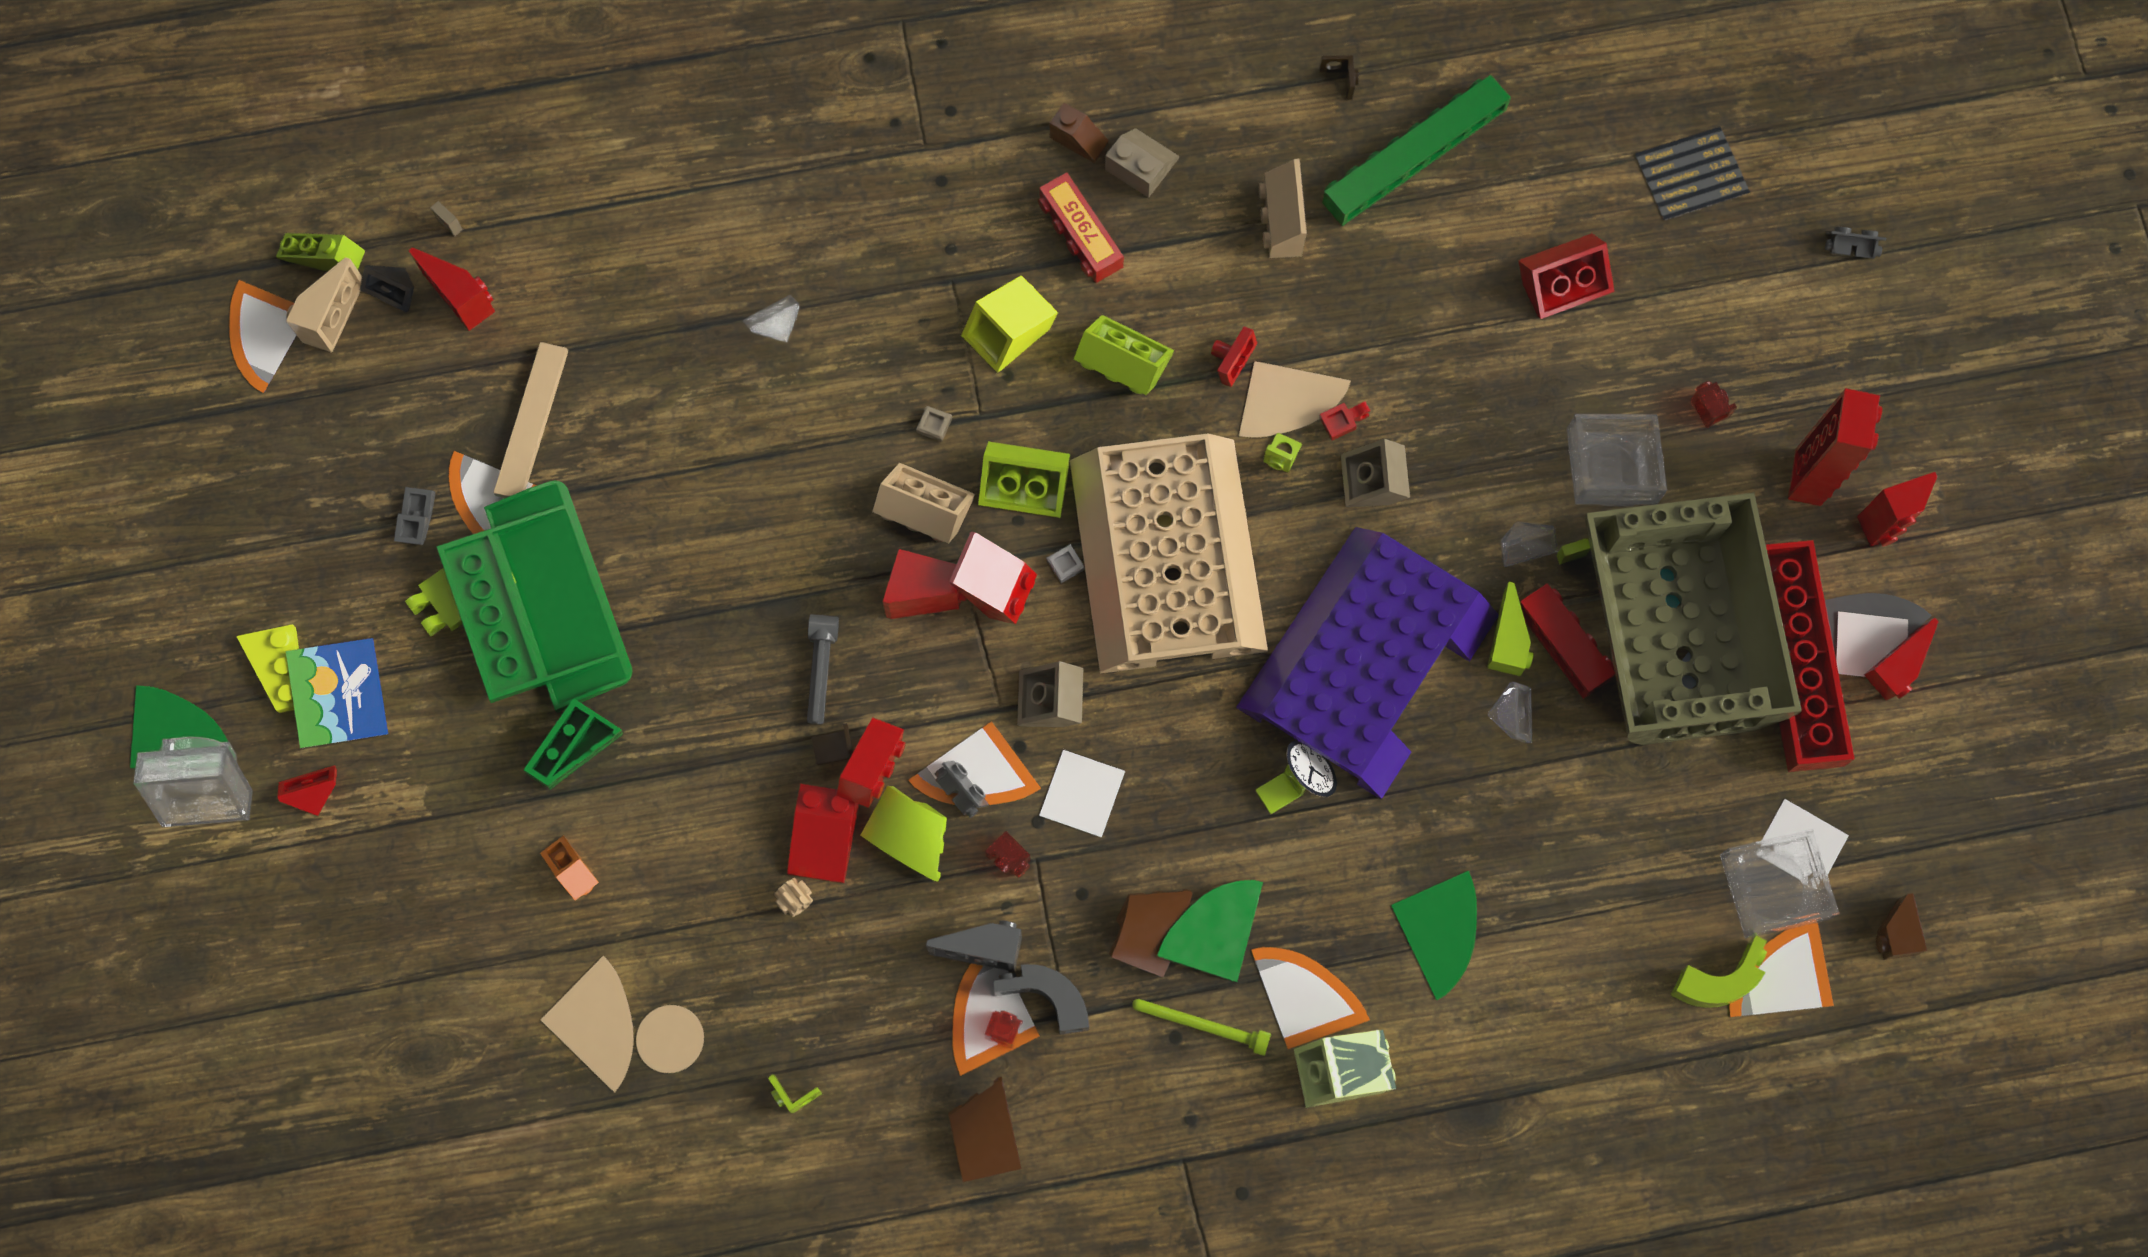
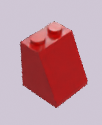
[883,549,967,619]

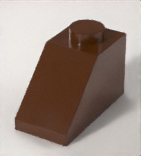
[1050,103,1109,163]
[1876,893,1927,960]

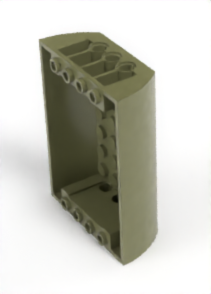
[1585,493,1801,745]

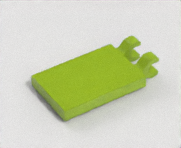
[405,568,516,636]

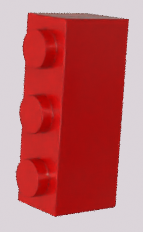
[837,717,906,808]

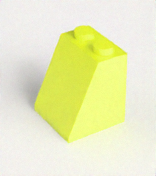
[961,276,1058,373]

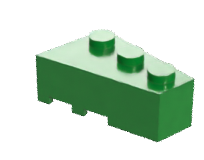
[524,698,623,790]

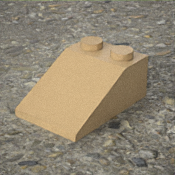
[286,257,362,352]

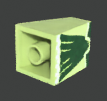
[1294,1030,1396,1108]

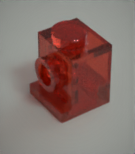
[1691,381,1737,428]
[985,831,1031,878]
[984,1010,1023,1049]

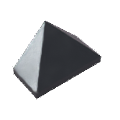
[360,265,414,312]

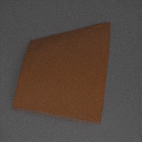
[1109,889,1192,977]
[948,1077,1021,1182]

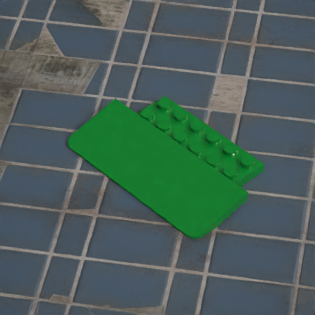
[437,481,632,713]

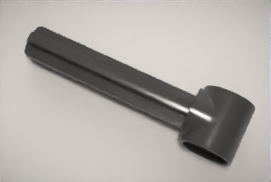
[807,614,839,725]

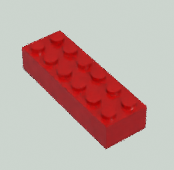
[1788,388,1882,506]

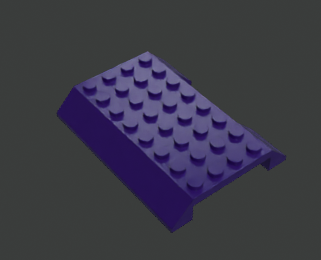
[1236,527,1499,799]

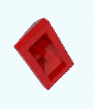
[277,765,337,816]

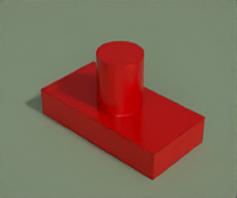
[1211,326,1257,387]

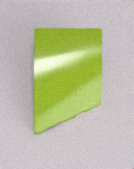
[861,785,947,881]

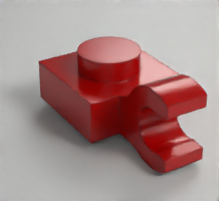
[1319,401,1370,441]

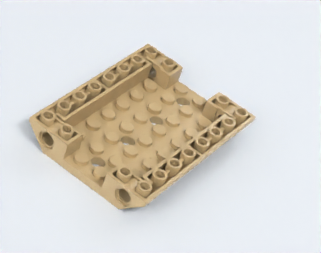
[1070,434,1268,674]

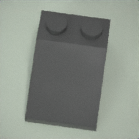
[926,920,1022,972]

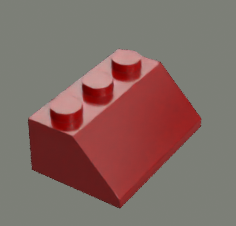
[1518,233,1615,319]
[1857,472,1938,546]

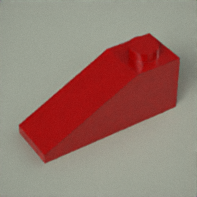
[1864,618,1939,701]

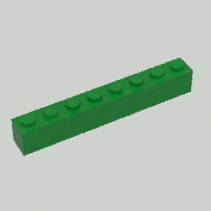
[1322,75,1511,226]

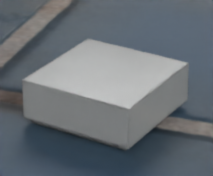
[1046,544,1085,583]

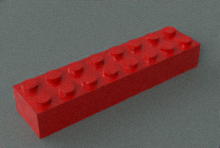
[1766,540,1855,772]

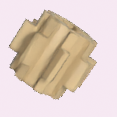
[774,878,813,917]

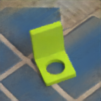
[1263,433,1302,473]
[1256,765,1306,814]
[768,1074,822,1114]

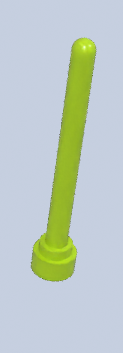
[1132,999,1271,1056]

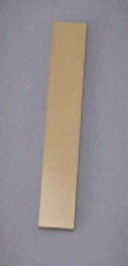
[493,342,568,498]

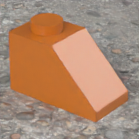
[540,835,599,900]

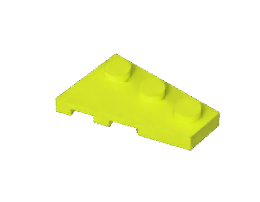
[237,624,299,713]

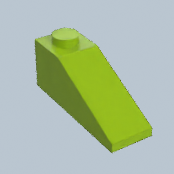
[1487,582,1533,676]

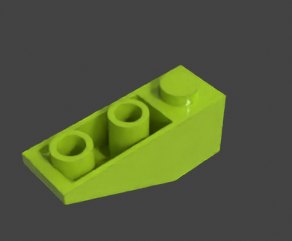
[276,233,365,272]

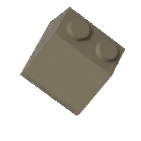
[1105,128,1179,198]
[1341,439,1410,507]
[1017,661,1083,727]

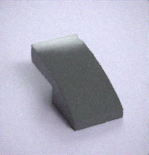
[394,487,436,545]

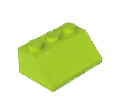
[1074,315,1174,395]
[978,441,1070,518]

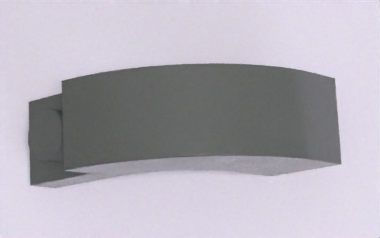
[993,964,1089,1035]

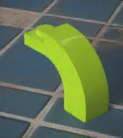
[1671,935,1767,1008]

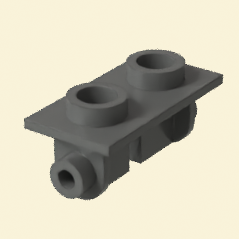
[1825,227,1886,259]
[934,761,989,818]

